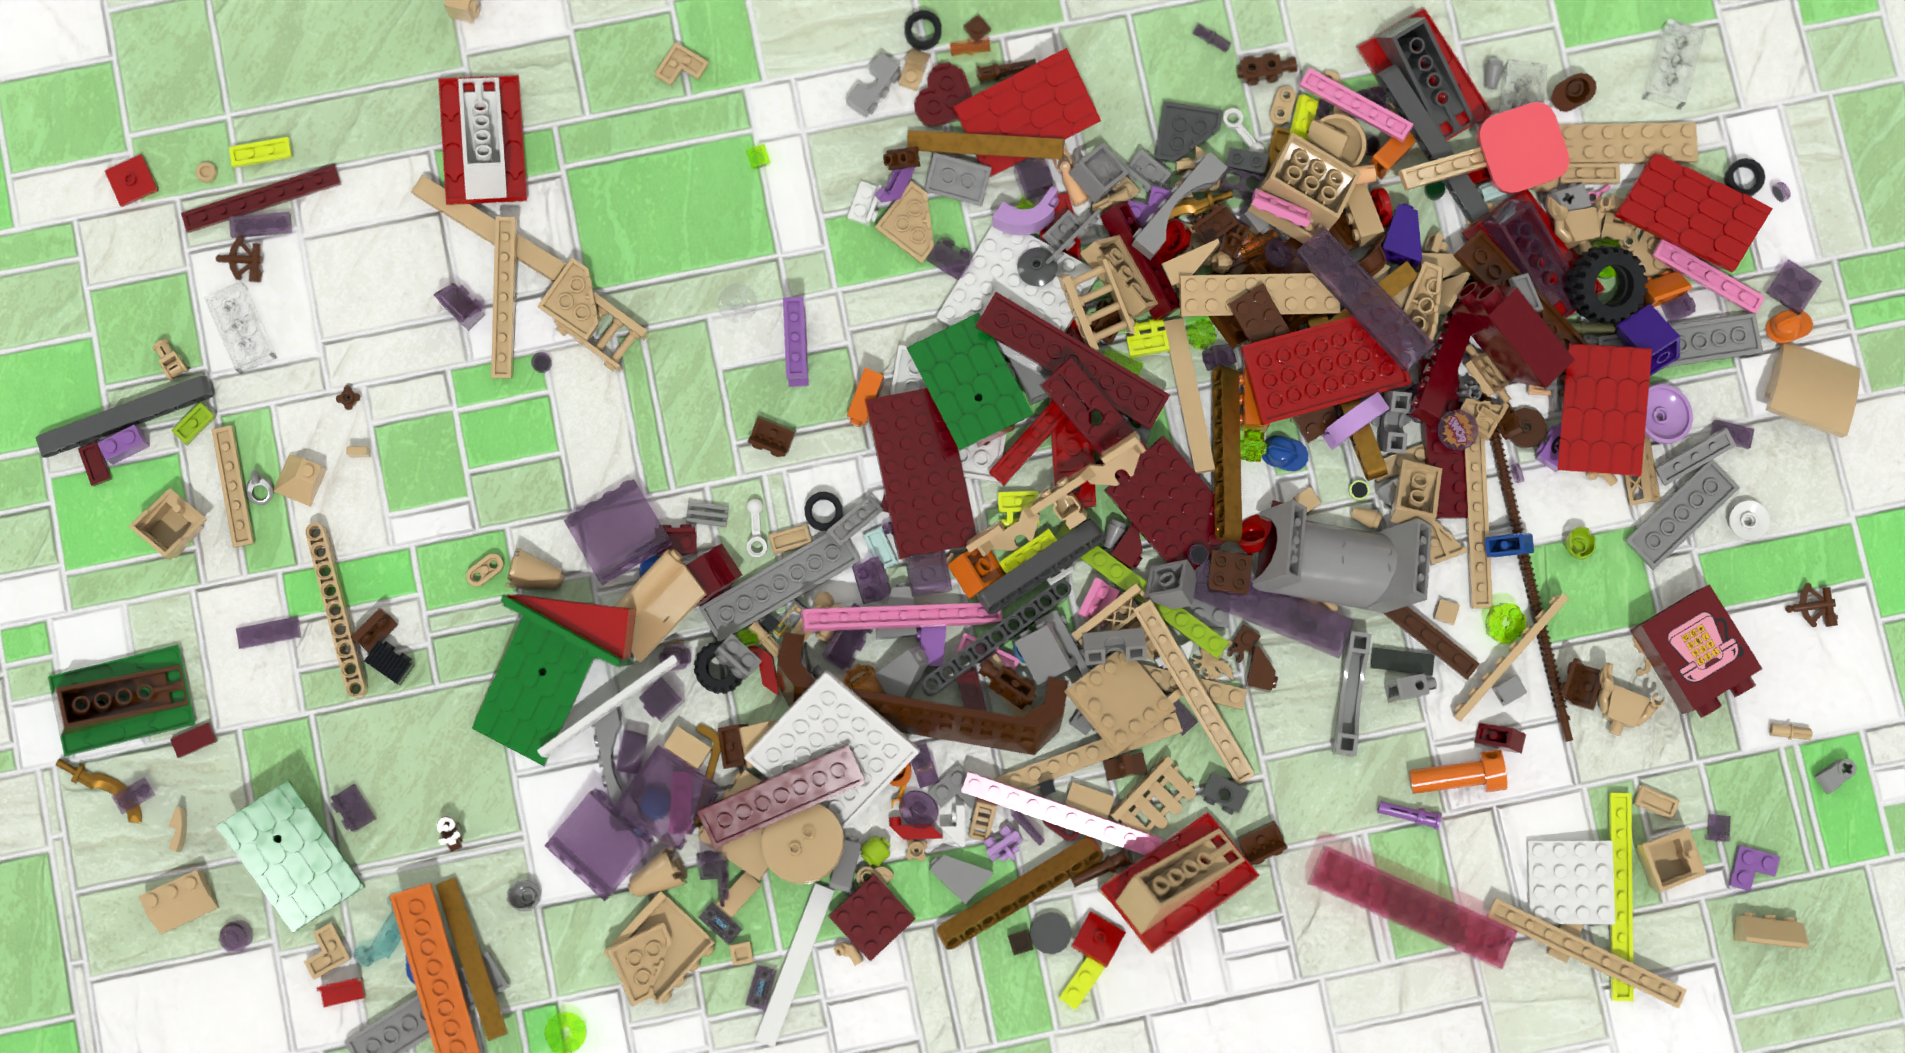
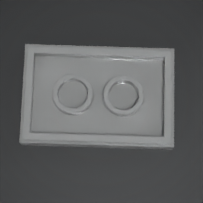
[924,152,992,206]

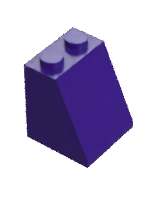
[1381,203,1422,270]
[1617,304,1680,376]

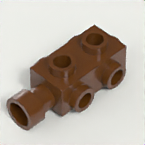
[1236,53,1297,86]
[978,659,1037,710]

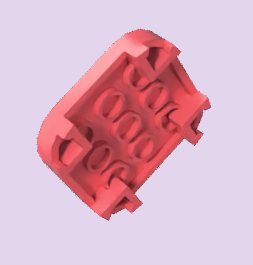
[1476,102,1570,195]

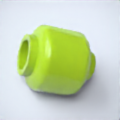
[860,836,891,866]

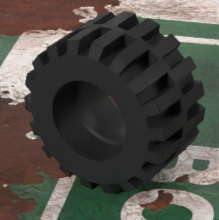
[694,641,743,694]

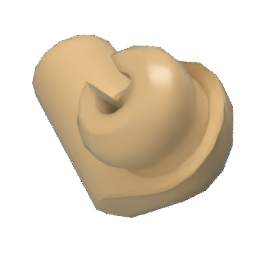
[1586,472,1618,486]
[834,942,863,966]

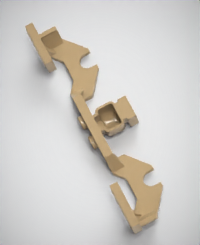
[966,431,1146,557]

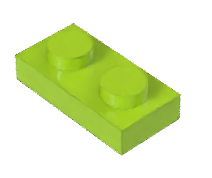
[171,402,216,446]

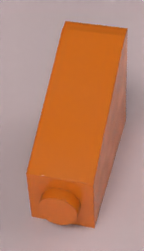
[1368,133,1416,180]
[847,368,884,427]

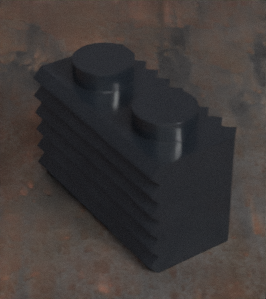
[364,641,415,686]

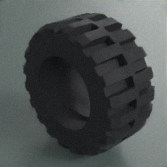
[1566,246,1648,324]

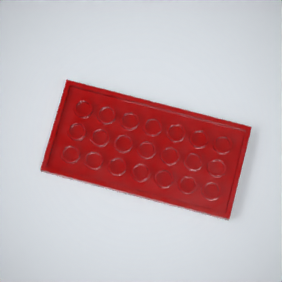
[1240,306,1412,425]

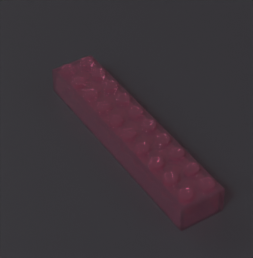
[1307,846,1518,969]

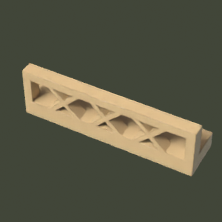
[1625,434,1661,506]
[1072,583,1147,646]

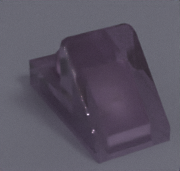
[910,743,939,789]

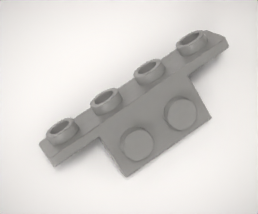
[1113,148,1173,193]
[1042,208,1101,265]

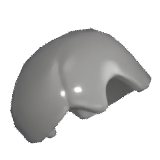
[507,880,541,912]

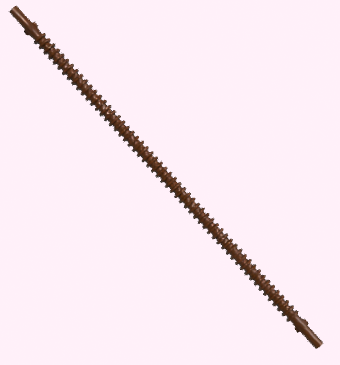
[1480,391,1573,742]

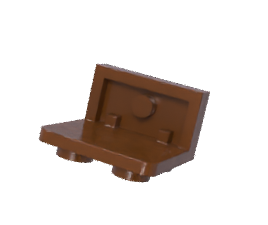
[1208,549,1253,595]
[1561,658,1601,711]

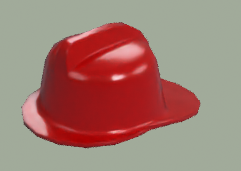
[1155,219,1192,264]
[1236,515,1273,556]

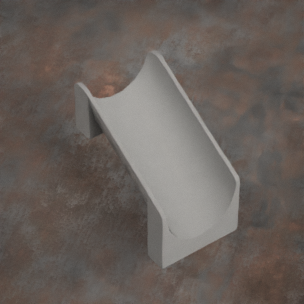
[1253,500,1432,613]

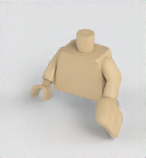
[1546,196,1611,253]
[1598,662,1665,736]

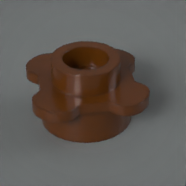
[336,386,360,410]

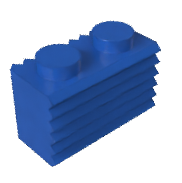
[1485,533,1534,557]

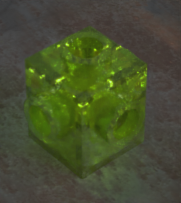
[1187,320,1217,350]
[1240,428,1267,462]

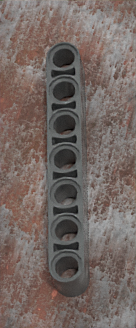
[977,520,1105,615]

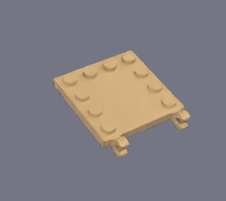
[1064,651,1183,756]

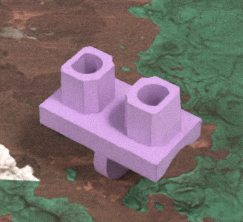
[984,825,1023,862]

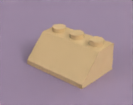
[139,870,219,934]
[1734,912,1809,948]

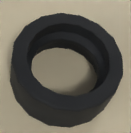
[905,10,942,50]
[1724,158,1766,196]
[804,492,843,531]

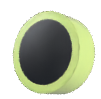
[1348,480,1370,501]

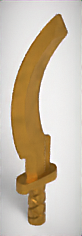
[1155,190,1233,221]
[56,758,142,824]

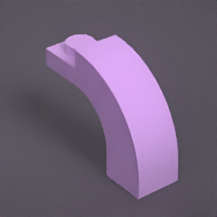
[993,186,1059,235]
[1321,392,1390,450]

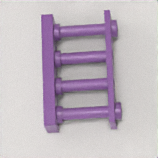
[783,297,809,387]

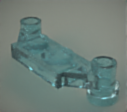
[353,892,402,966]

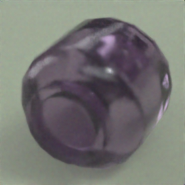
[659,643,691,671]

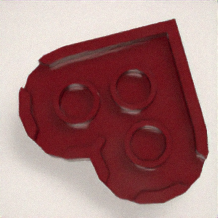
[914,62,972,127]

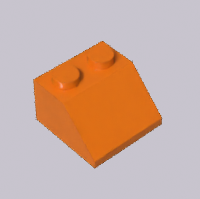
[1642,270,1693,308]
[948,549,1006,599]

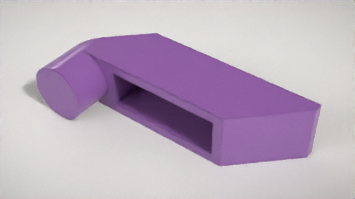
[875,167,916,202]

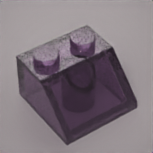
[433,283,486,331]

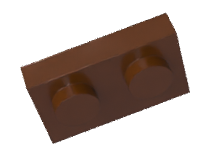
[1191,203,1239,244]
[747,416,796,457]
[1237,820,1288,865]

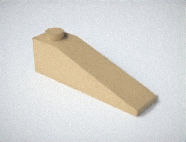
[1396,261,1444,350]

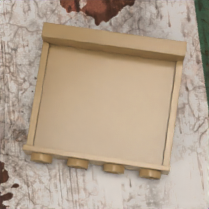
[698,770,769,881]
[603,891,716,1004]

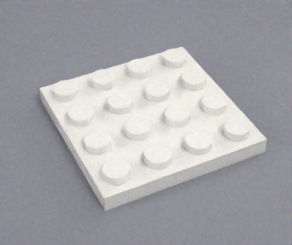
[1528,841,1615,924]

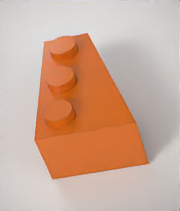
[1239,368,1270,432]

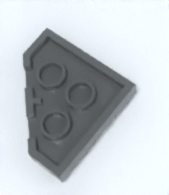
[1155,101,1223,163]

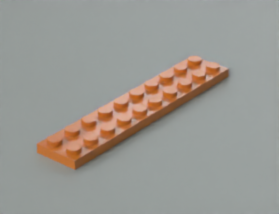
[389,882,481,1053]

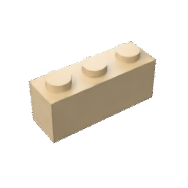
[1344,183,1384,248]

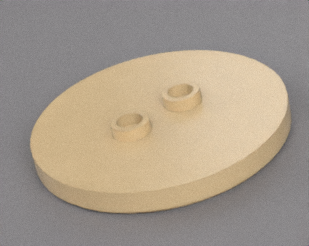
[761,804,844,884]

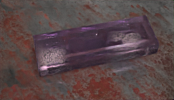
[229,212,292,238]
[236,617,301,649]

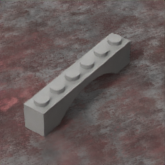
[1132,152,1228,260]
[1034,610,1095,731]
[1332,631,1372,757]
[592,707,642,832]

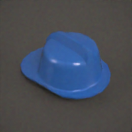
[1261,435,1308,471]

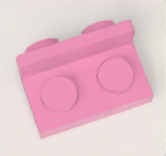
[1078,577,1121,627]

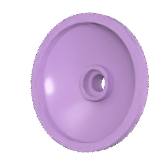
[1645,384,1693,444]

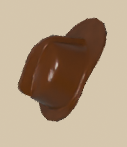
[1552,73,1597,112]
[1350,234,1386,278]

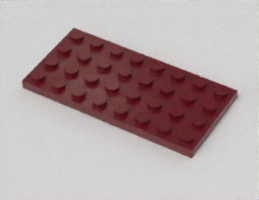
[865,388,977,560]

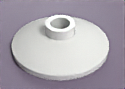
[1729,501,1770,541]

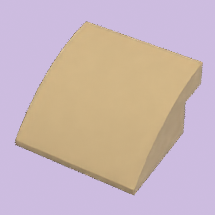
[1247,133,1361,251]
[1764,342,1860,438]

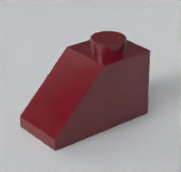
[1111,524,1143,569]
[1475,723,1526,754]

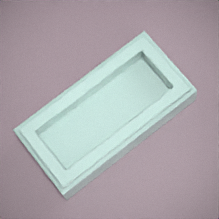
[863,526,898,572]

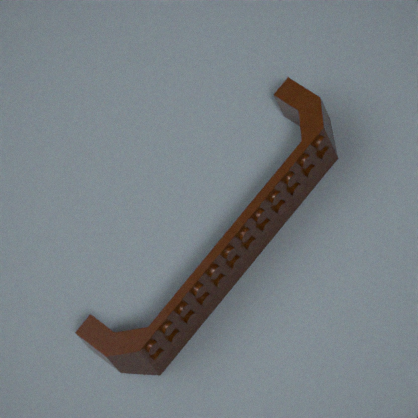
[777,632,1069,755]

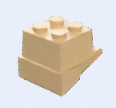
[128,488,207,560]
[1636,827,1706,892]

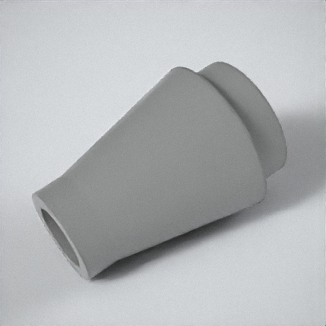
[1485,59,1505,90]
[1103,518,1126,550]

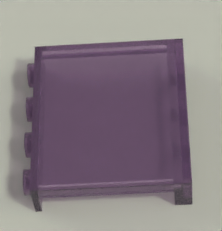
[564,479,673,586]
[610,745,720,855]
[544,788,657,901]

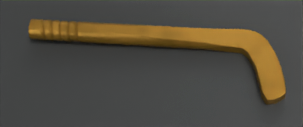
[692,724,721,828]

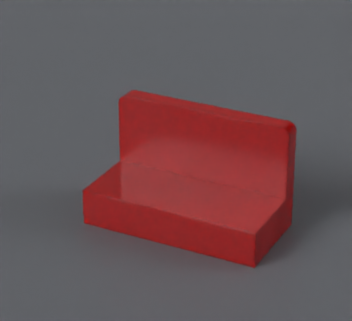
[316,977,366,1007]

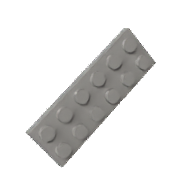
[1624,459,1740,570]

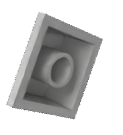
[1145,560,1197,609]

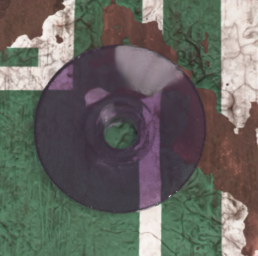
[899,790,938,829]

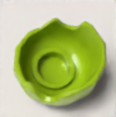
[1565,527,1596,559]

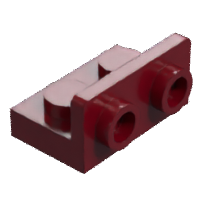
[655,524,697,555]

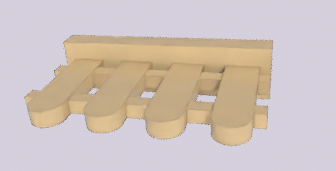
[1109,755,1196,835]

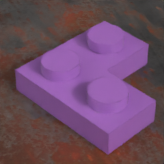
[1128,185,1172,226]
[1729,845,1780,891]

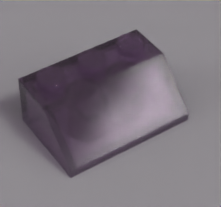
[822,603,874,671]

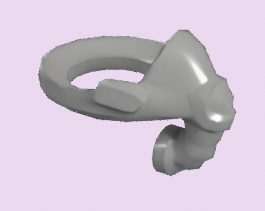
[246,470,273,505]

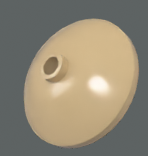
[1308,114,1367,167]

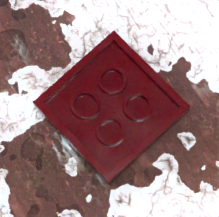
[828,873,915,962]

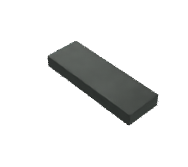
[1371,647,1435,676]

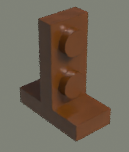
[1103,752,1147,781]

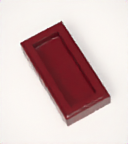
[78,441,112,487]
[170,723,218,758]

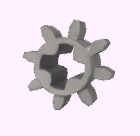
[1456,380,1483,402]

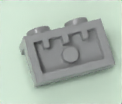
[714,634,762,680]

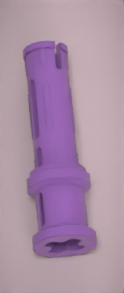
[1377,800,1442,830]

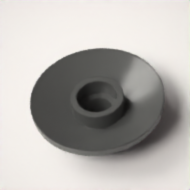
[1017,248,1058,286]

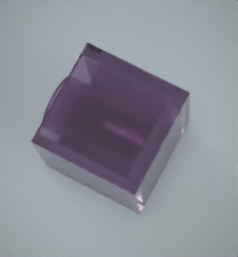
[1014,158,1053,201]
[639,677,685,722]

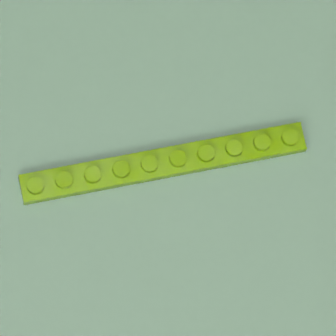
[1055,524,1229,659]

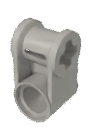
[1814,759,1857,794]

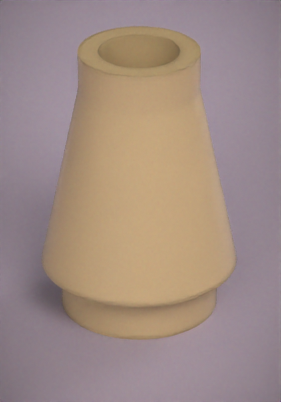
[1351,507,1383,529]

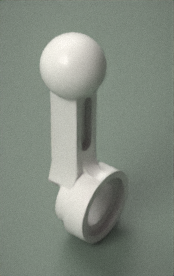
[1223,108,1265,153]
[747,499,767,557]

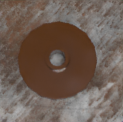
[1509,408,1547,448]

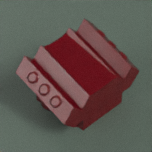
[686,544,743,608]

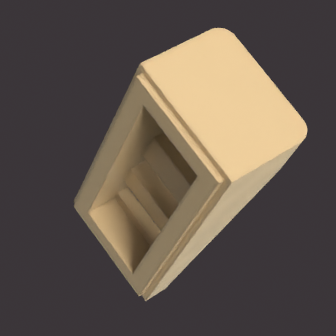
[968,797,997,841]

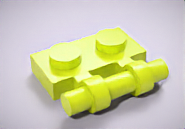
[1124,318,1170,358]
[998,491,1040,527]

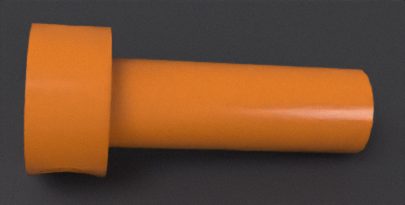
[1409,750,1508,794]

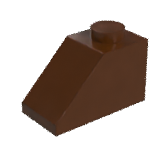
[1245,646,1278,692]

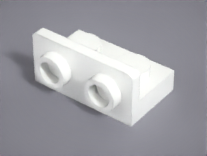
[847,181,883,227]

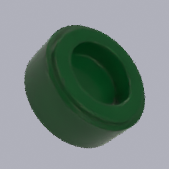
[1424,181,1445,200]

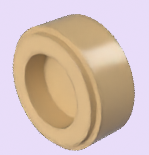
[196,162,218,183]

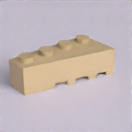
[1080,235,1158,318]

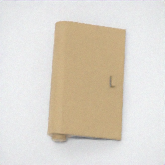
[614,549,707,662]

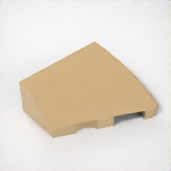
[1307,119,1350,161]
[1457,398,1509,441]

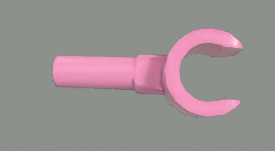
[1588,185,1611,205]

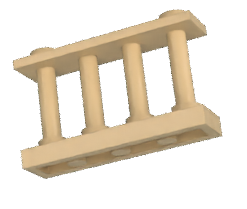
[1057,257,1135,351]
[553,291,649,372]

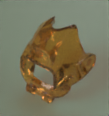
[843,663,882,693]

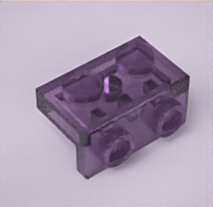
[852,556,890,604]

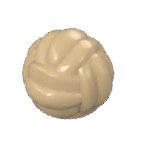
[1211,251,1232,274]

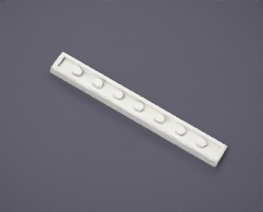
[537,655,680,757]
[755,883,835,1047]

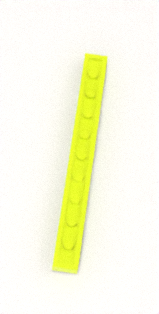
[1609,793,1634,1001]

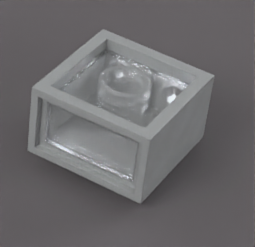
[1068,143,1130,203]

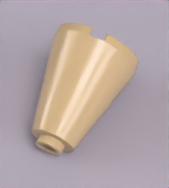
[505,547,564,589]
[628,847,688,897]

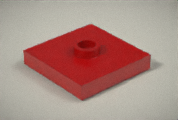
[105,154,159,207]
[1071,911,1126,968]

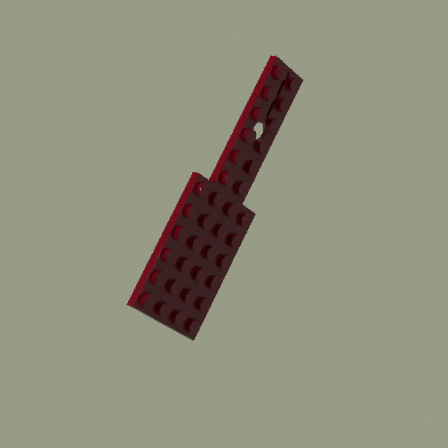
[1039,358,1226,571]

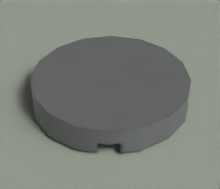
[1030,913,1071,954]

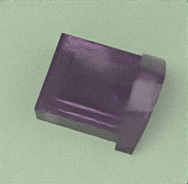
[1705,814,1731,842]

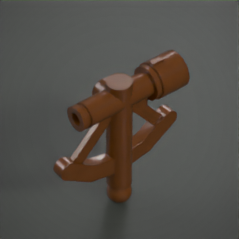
[215,236,263,282]
[1785,583,1838,627]

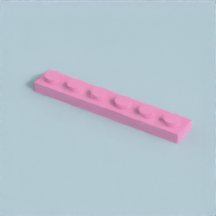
[1299,68,1413,143]
[1651,239,1765,314]

